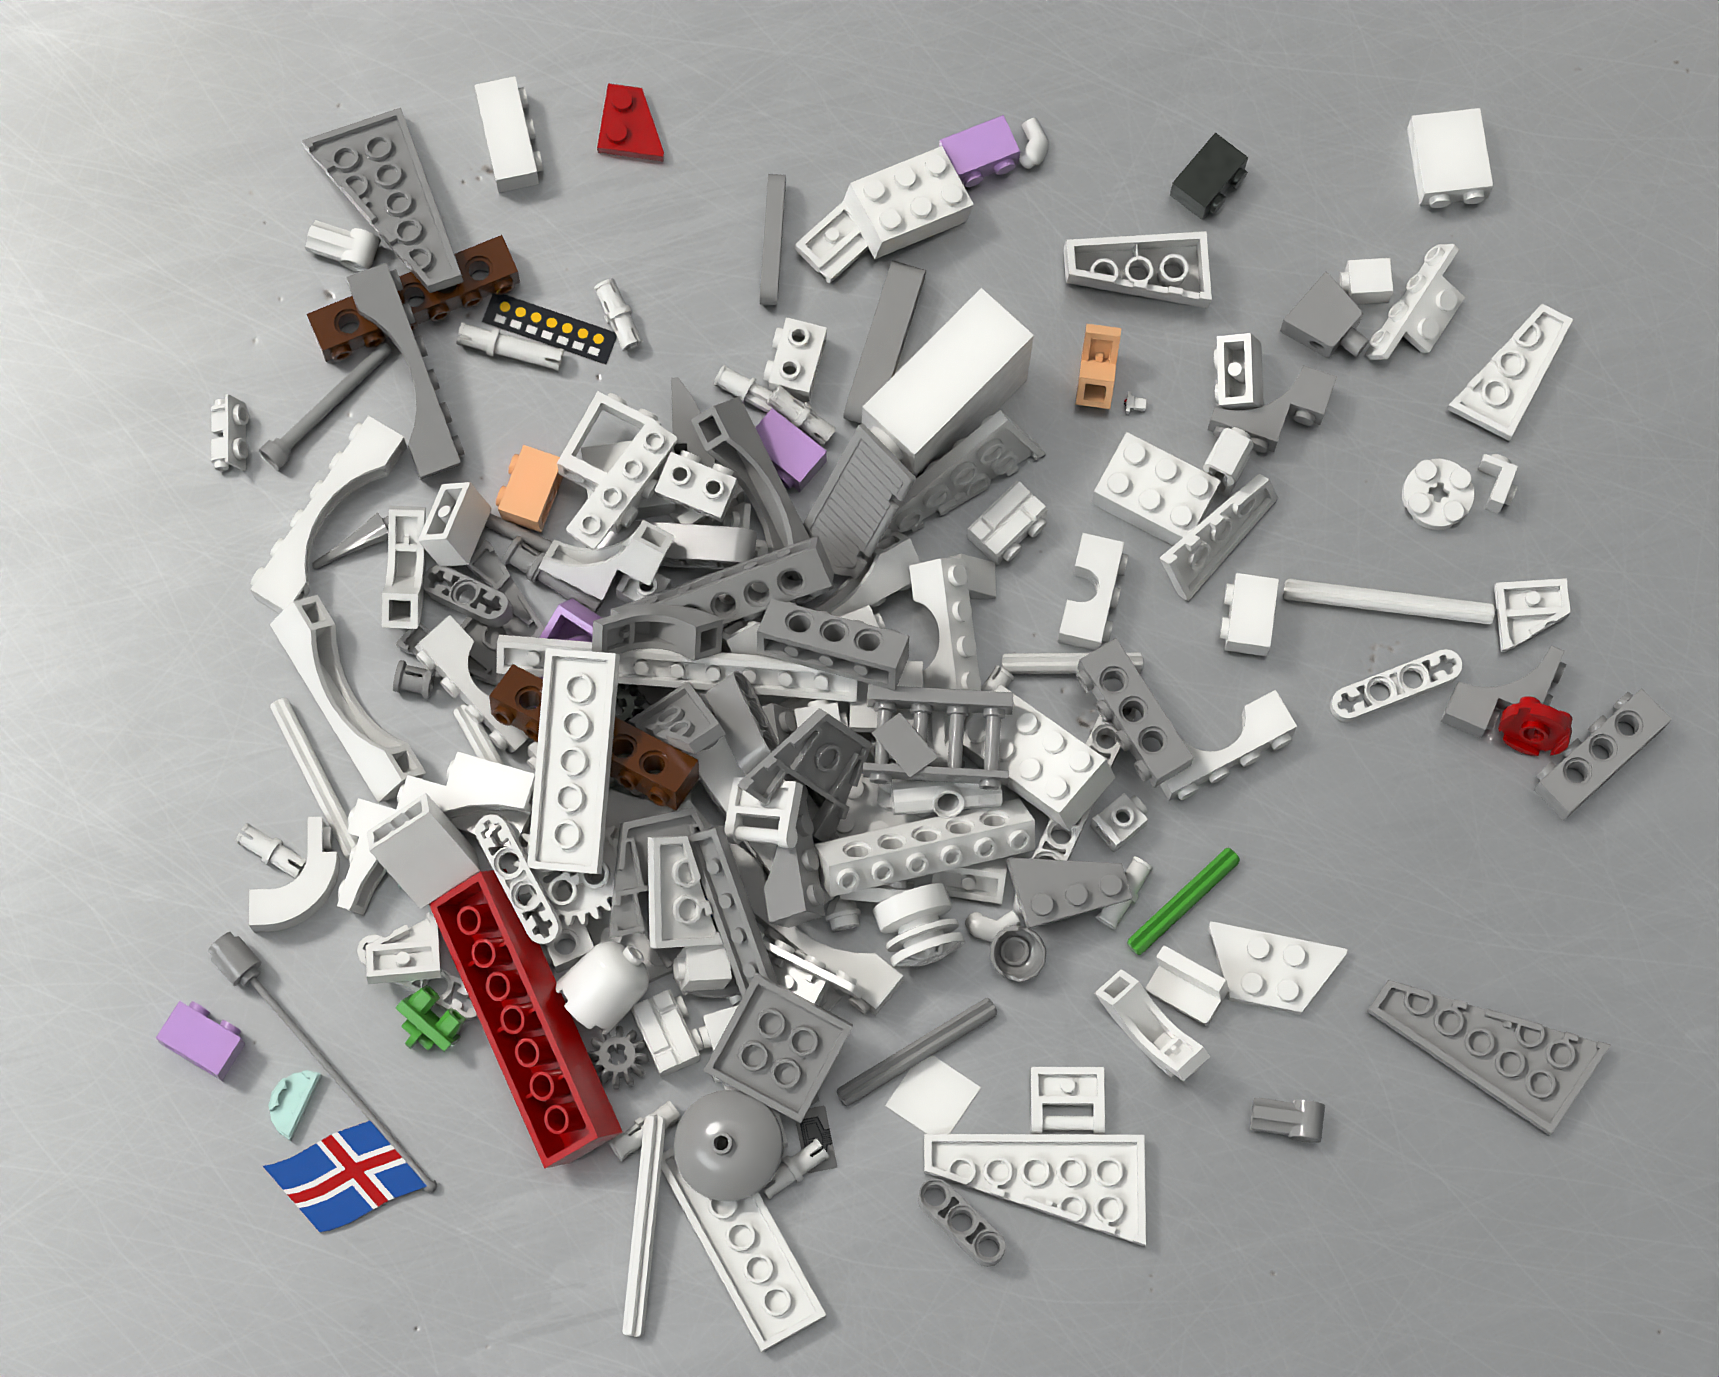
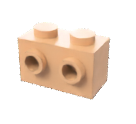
[496,445,563,532]

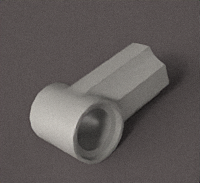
[1250,1098,1325,1143]

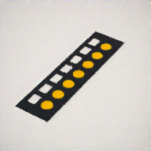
[482,293,617,364]

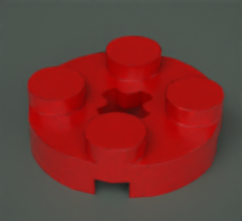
[1498,696,1573,756]

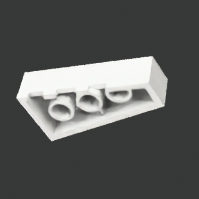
[1064,231,1212,308]

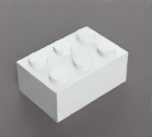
[843,146,974,259]
[1091,432,1221,546]

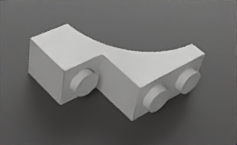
[1207,365,1337,452]
[1441,645,1566,738]

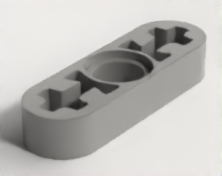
[423,565,514,628]

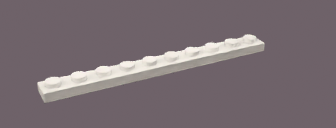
[496,635,858,702]

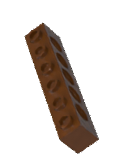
[307,235,520,362]
[489,664,699,811]

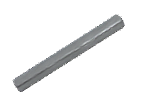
[837,998,997,1106]

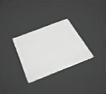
[885,1055,981,1134]

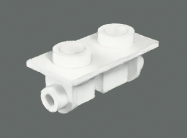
[211,394,249,471]

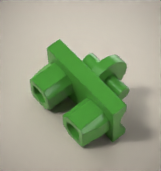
[396,985,466,1052]

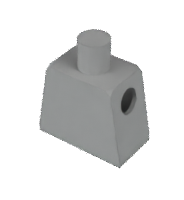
[1280,271,1369,358]

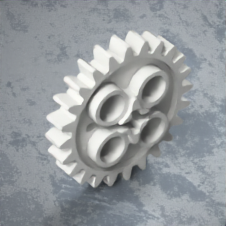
[513,817,618,926]

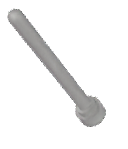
[259,343,391,470]

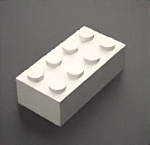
[963,684,1116,831]

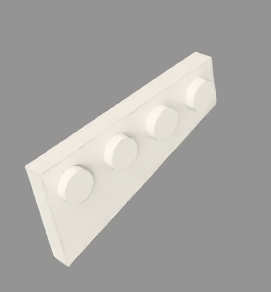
[1447,304,1573,441]
[1159,474,1278,601]

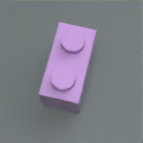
[939,115,1020,187]
[755,408,827,492]
[156,1001,245,1081]

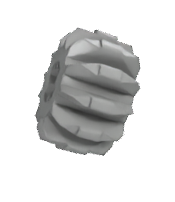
[588,1026,649,1089]

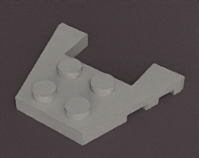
[396,540,545,686]
[737,708,872,842]
[609,808,706,938]

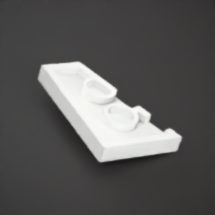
[648,835,723,949]

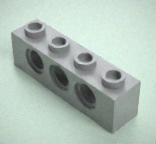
[757,599,909,690]
[1076,638,1194,788]
[1534,688,1672,821]

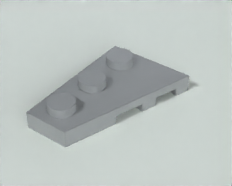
[628,682,726,754]
[1006,858,1132,929]

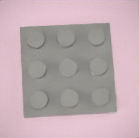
[703,973,853,1123]

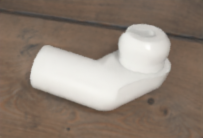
[1019,118,1049,169]
[965,910,1021,942]

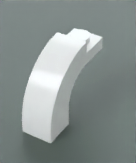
[382,506,427,629]
[249,817,340,932]
[1095,969,1210,1081]

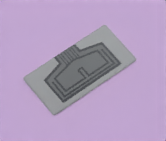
[796,1105,837,1174]

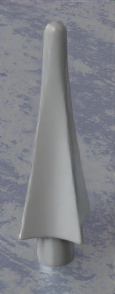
[312,512,389,569]

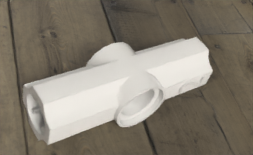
[890,781,1002,818]

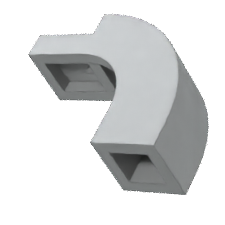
[592,604,723,661]

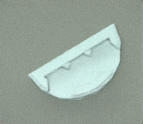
[269,1070,322,1141]

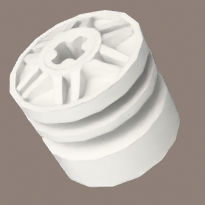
[873,883,965,969]

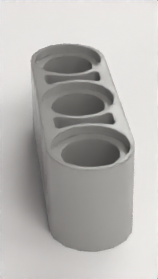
[706,671,780,774]
[918,1178,1006,1267]

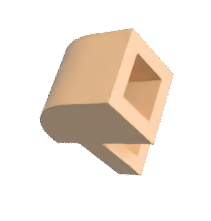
[1075,323,1121,409]

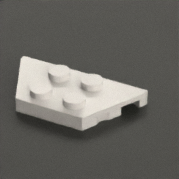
[1208,921,1347,1015]

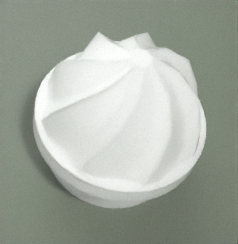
[825,896,862,931]

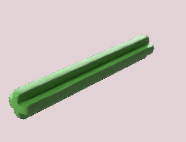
[1127,847,1240,955]

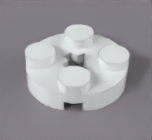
[1402,459,1474,530]

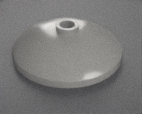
[674,1090,783,1201]

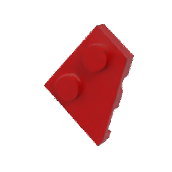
[597,83,664,162]

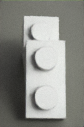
[539,520,675,600]

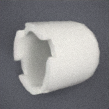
[556,941,649,1035]

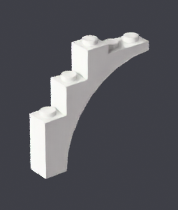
[337,752,535,915]

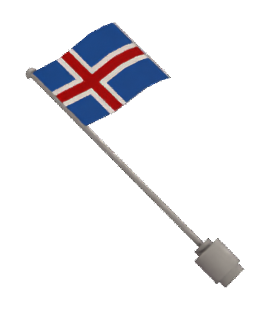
[208,932,437,1233]

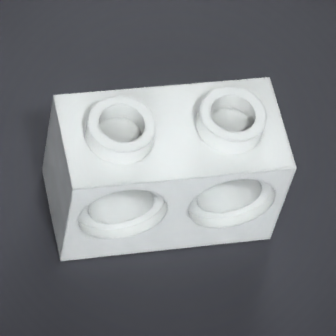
[526,884,594,973]

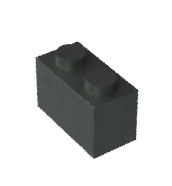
[1170,132,1248,220]

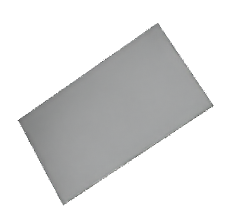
[872,713,938,778]

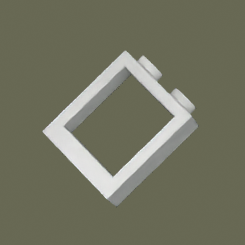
[557,391,661,492]

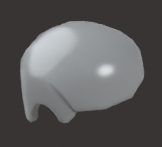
[990,925,1046,982]

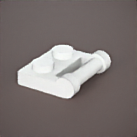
[724,777,803,849]
[1030,1067,1105,1134]

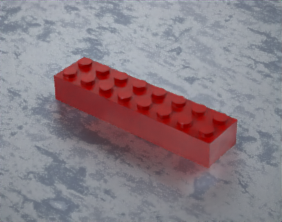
[429,869,623,1168]

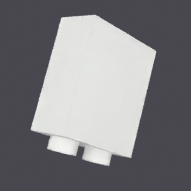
[861,288,1034,480]

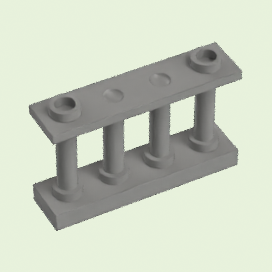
[863,684,1013,790]

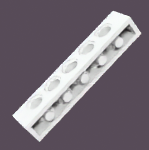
[814,798,1035,897]

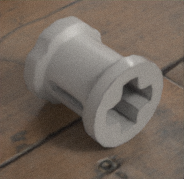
[393,660,436,699]

